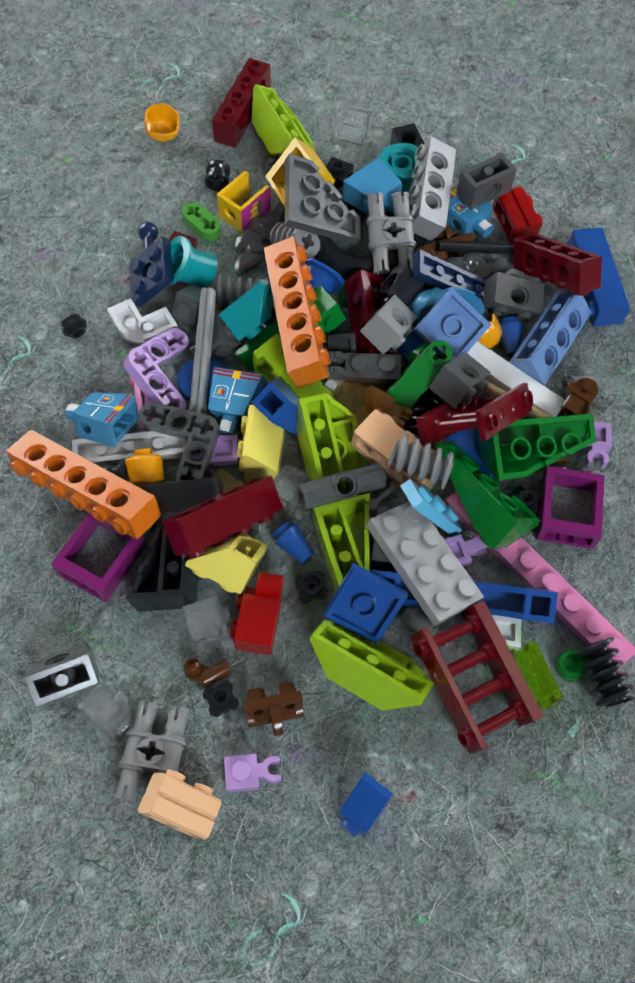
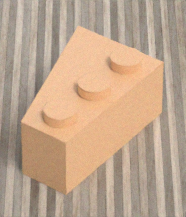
[351,409,435,490]

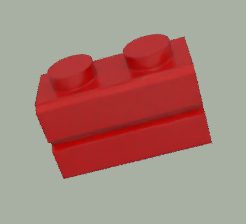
[492,186,543,244]

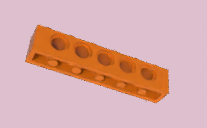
[264,236,331,388]
[6,430,162,540]

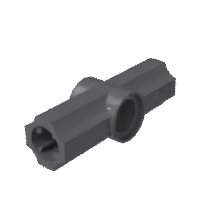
[296,463,387,510]

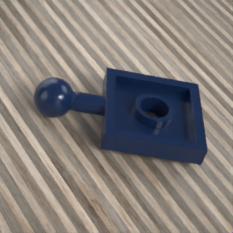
[129,222,173,307]

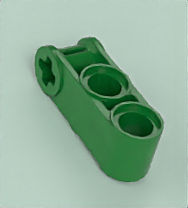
[382,340,453,416]

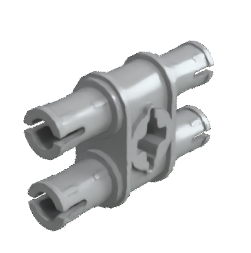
[366,192,416,275]
[114,701,190,804]

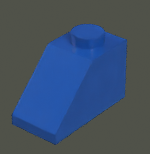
[338,772,393,838]

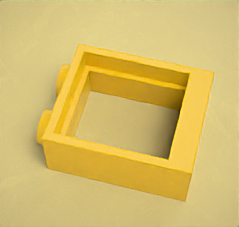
[265,137,335,207]

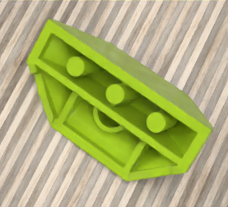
[252,84,316,157]
[296,393,367,505]
[309,620,434,711]

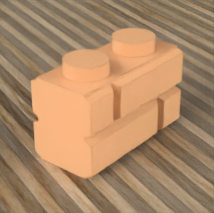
[138,769,222,840]

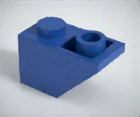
[251,377,300,435]

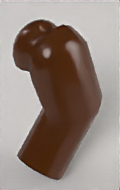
[184,658,232,686]

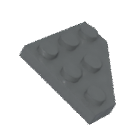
[285,154,360,245]

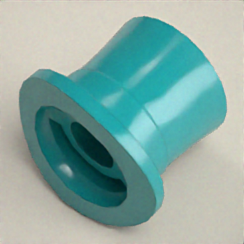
[379,143,418,196]
[169,236,217,288]

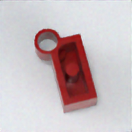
[230,572,284,655]

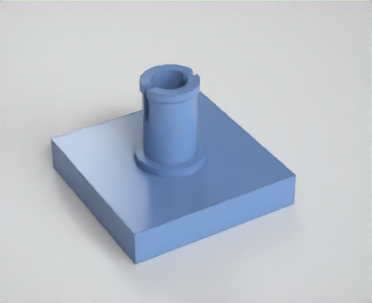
[414,287,491,361]

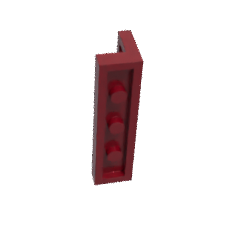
[344,270,397,355]

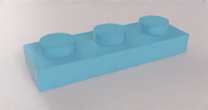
[401,479,462,536]

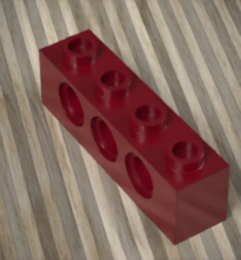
[212,58,271,148]
[513,233,602,296]

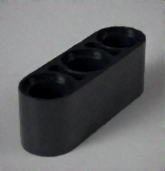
[139,477,223,515]

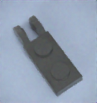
[327,351,401,384]

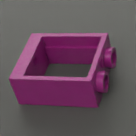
[536,466,605,549]
[51,513,146,603]

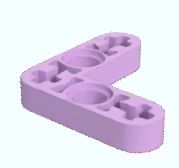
[123,328,189,420]

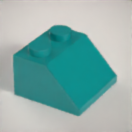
[218,277,273,341]

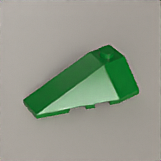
[235,285,346,370]
[476,414,597,481]
[435,441,542,549]

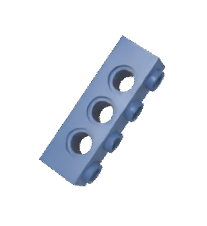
[509,290,592,386]

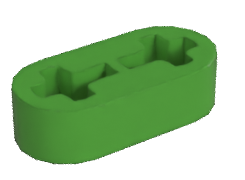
[182,202,221,242]

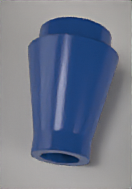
[499,316,522,358]
[272,520,315,565]

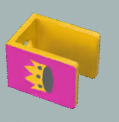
[216,171,271,232]

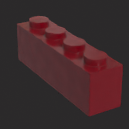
[162,475,283,559]

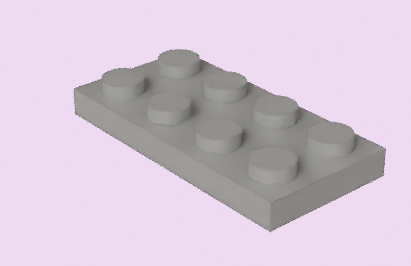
[366,501,484,627]

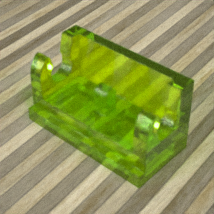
[510,640,564,712]

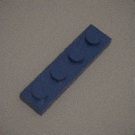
[413,249,485,303]

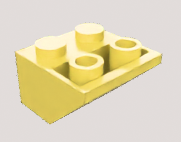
[237,405,284,485]
[185,533,268,594]

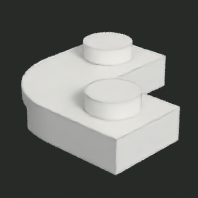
[107,299,178,345]

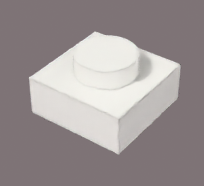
[492,615,521,651]

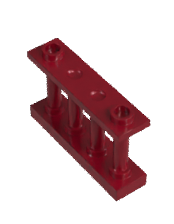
[416,383,533,447]
[410,600,544,754]

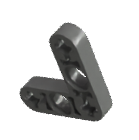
[138,402,219,482]

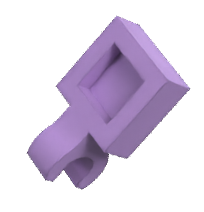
[444,534,488,567]

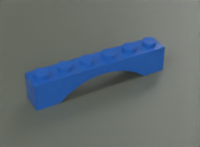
[371,569,558,624]

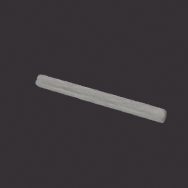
[189,287,216,435]

